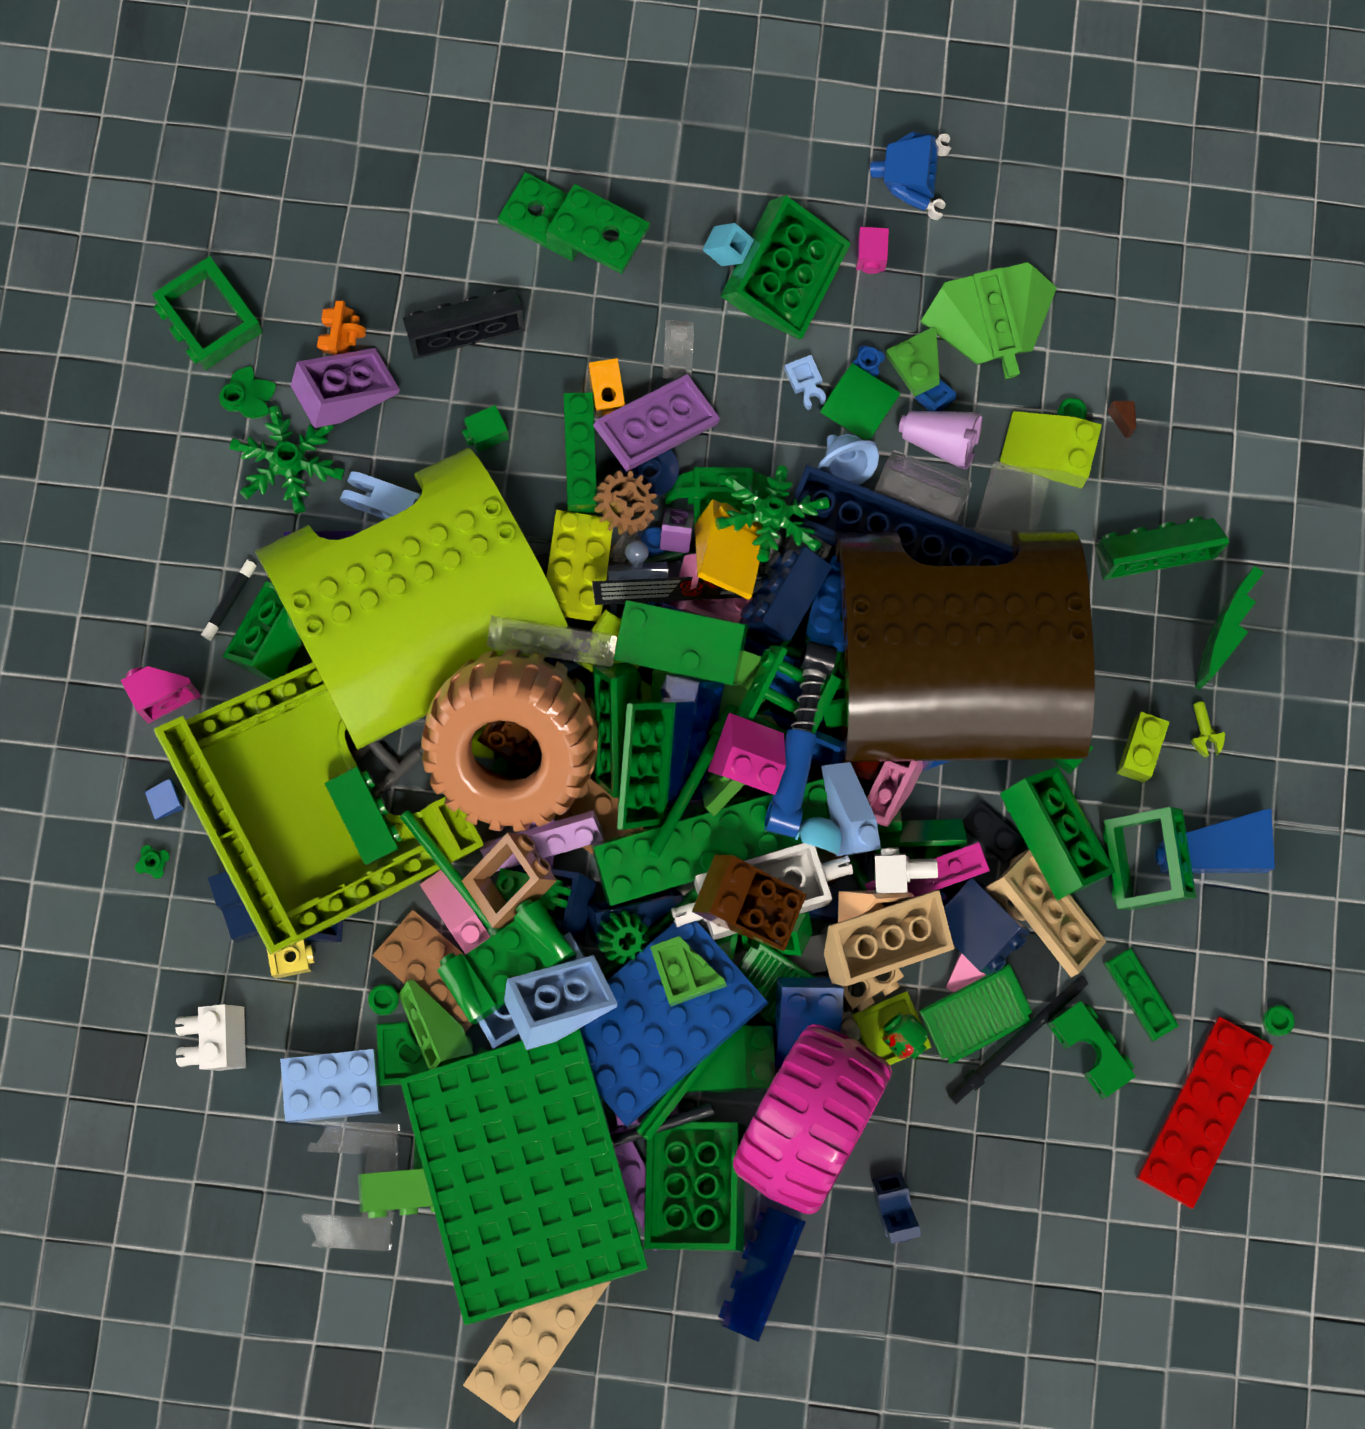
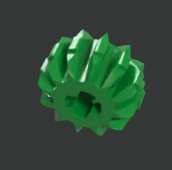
[596,910,649,964]

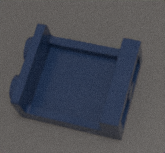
[944,878,1030,975]

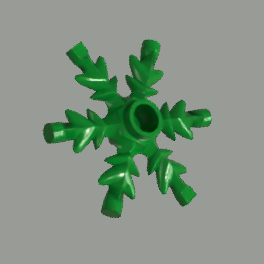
[229,406,345,513]
[715,465,829,562]

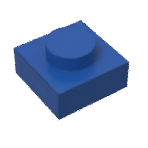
[915,379,956,411]

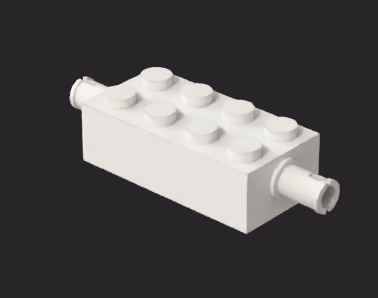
[671,843,853,940]

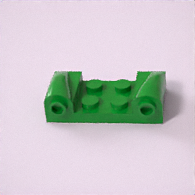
[437,899,577,1025]

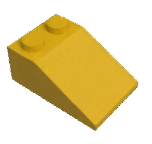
[695,499,762,600]

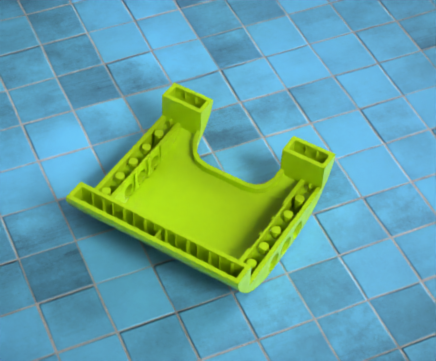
[255,448,573,750]
[154,662,484,955]

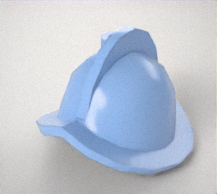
[818,434,879,485]

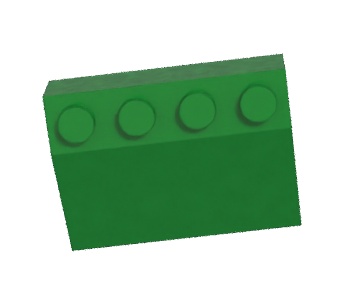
[720,195,851,340]
[617,699,676,830]
[644,1122,746,1252]

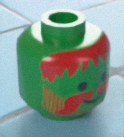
[882,1013,928,1059]

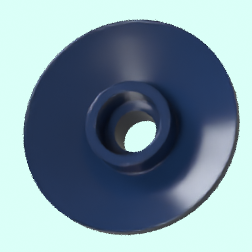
[621,449,679,497]

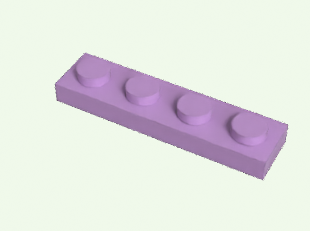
[480,810,605,872]

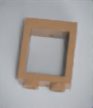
[462,832,557,928]

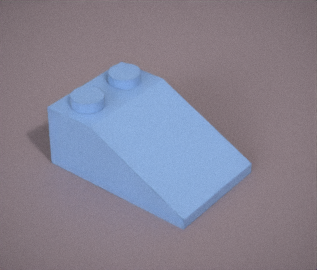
[504,955,618,1050]

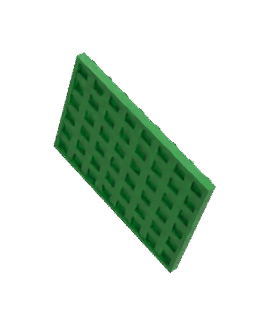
[400,1028,649,1326]

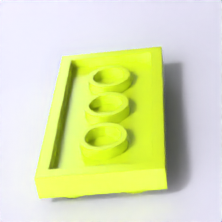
[546,510,613,622]

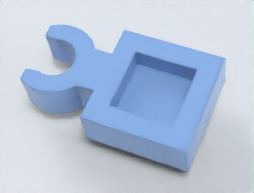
[784,355,826,410]

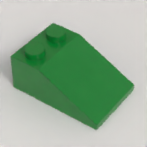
[687,1026,775,1092]

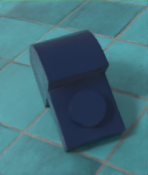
[871,1172,921,1244]

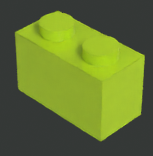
[1116,712,1169,783]

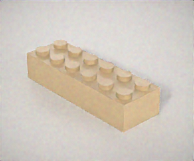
[463,1281,611,1423]

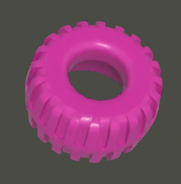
[733,1024,892,1215]

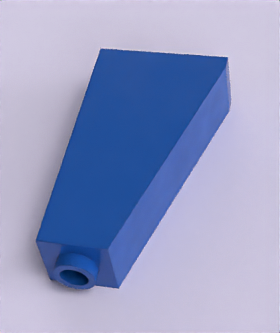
[1155,809,1275,873]

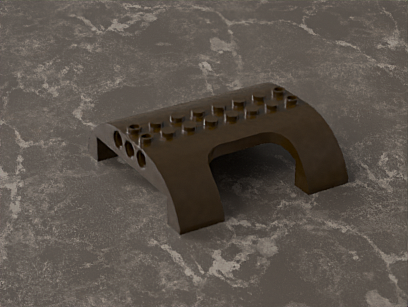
[835,529,1095,762]

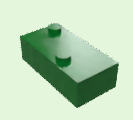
[614,600,749,685]
[1000,766,1115,901]

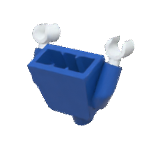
[870,131,951,220]

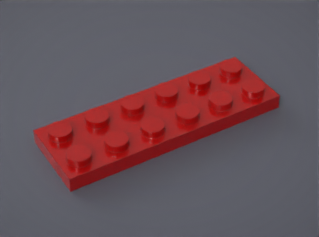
[1136,1016,1274,1209]

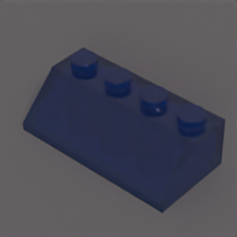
[661,674,725,802]
[718,1207,806,1342]

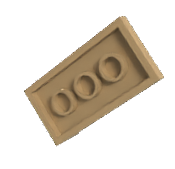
[985,849,1107,977]

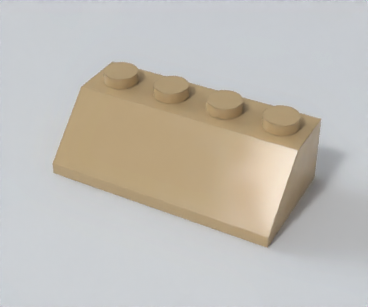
[824,890,954,986]

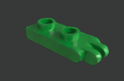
[496,868,571,912]

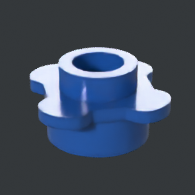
[852,345,885,377]

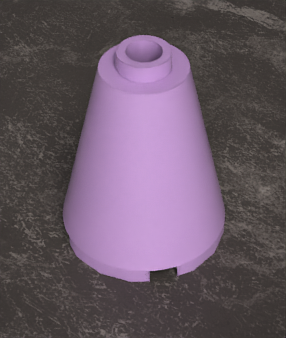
[899,411,982,470]

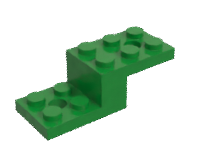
[498,172,650,274]

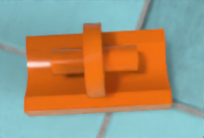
[317,301,366,355]

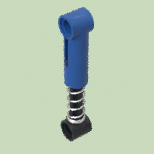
[764,640,837,838]

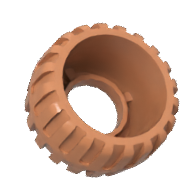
[421,648,599,832]

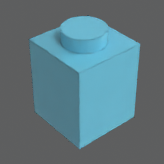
[702,223,754,266]

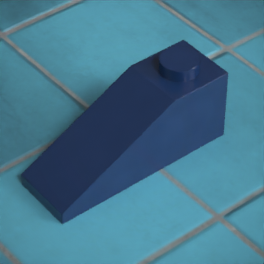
[587,887,683,944]

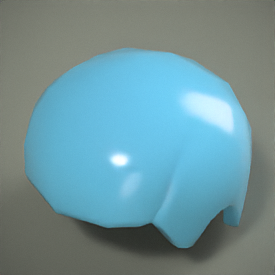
[795,817,842,855]

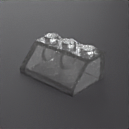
[874,449,973,524]

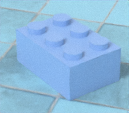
[280,1049,382,1123]

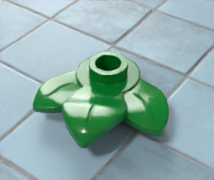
[219,366,276,419]

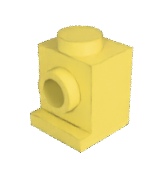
[267,940,315,979]

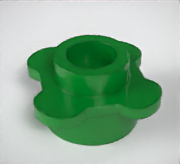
[135,845,170,879]

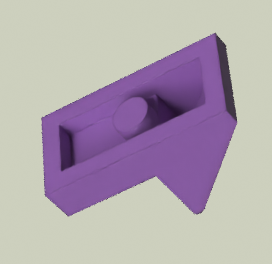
[660,508,694,553]

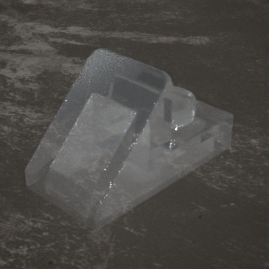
[663,320,694,379]

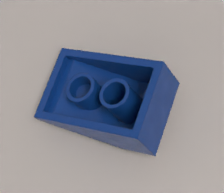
[774,977,844,1068]

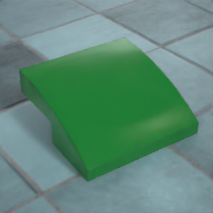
[820,363,901,441]

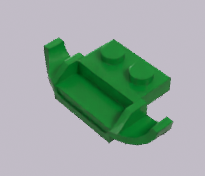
[665,467,771,529]

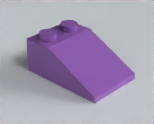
[291,348,400,428]

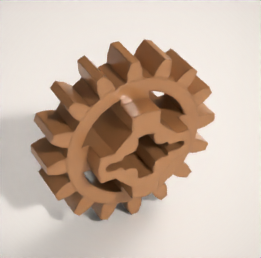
[593,471,658,535]

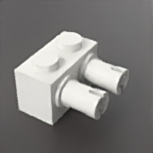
[875,847,938,893]
[175,1004,246,1071]

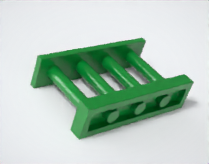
[736,645,841,742]

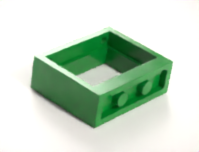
[152,256,263,371]
[1103,807,1197,910]

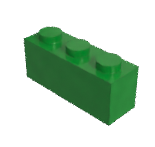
[324,767,403,865]

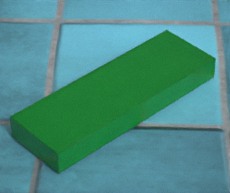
[1104,948,1179,1042]

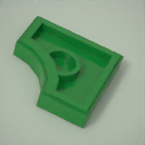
[376,1022,429,1086]

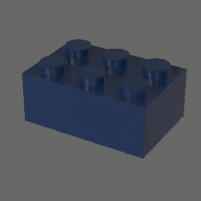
[739,546,832,644]

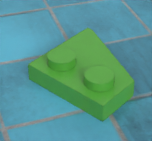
[886,327,940,397]
[700,772,745,816]
[650,936,727,1007]

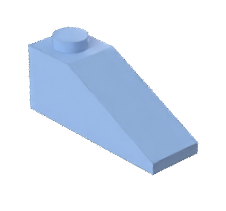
[821,762,881,857]

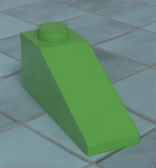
[399,979,473,1070]

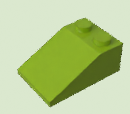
[998,411,1102,489]

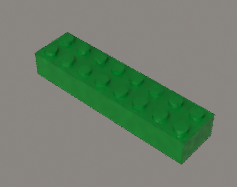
[591,776,830,906]

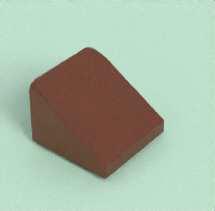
[1108,401,1136,438]

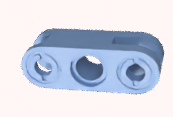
[340,471,421,519]

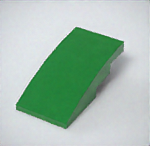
[1195,566,1264,690]

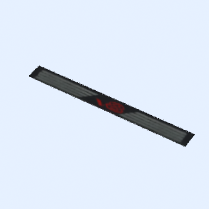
[592,574,766,605]

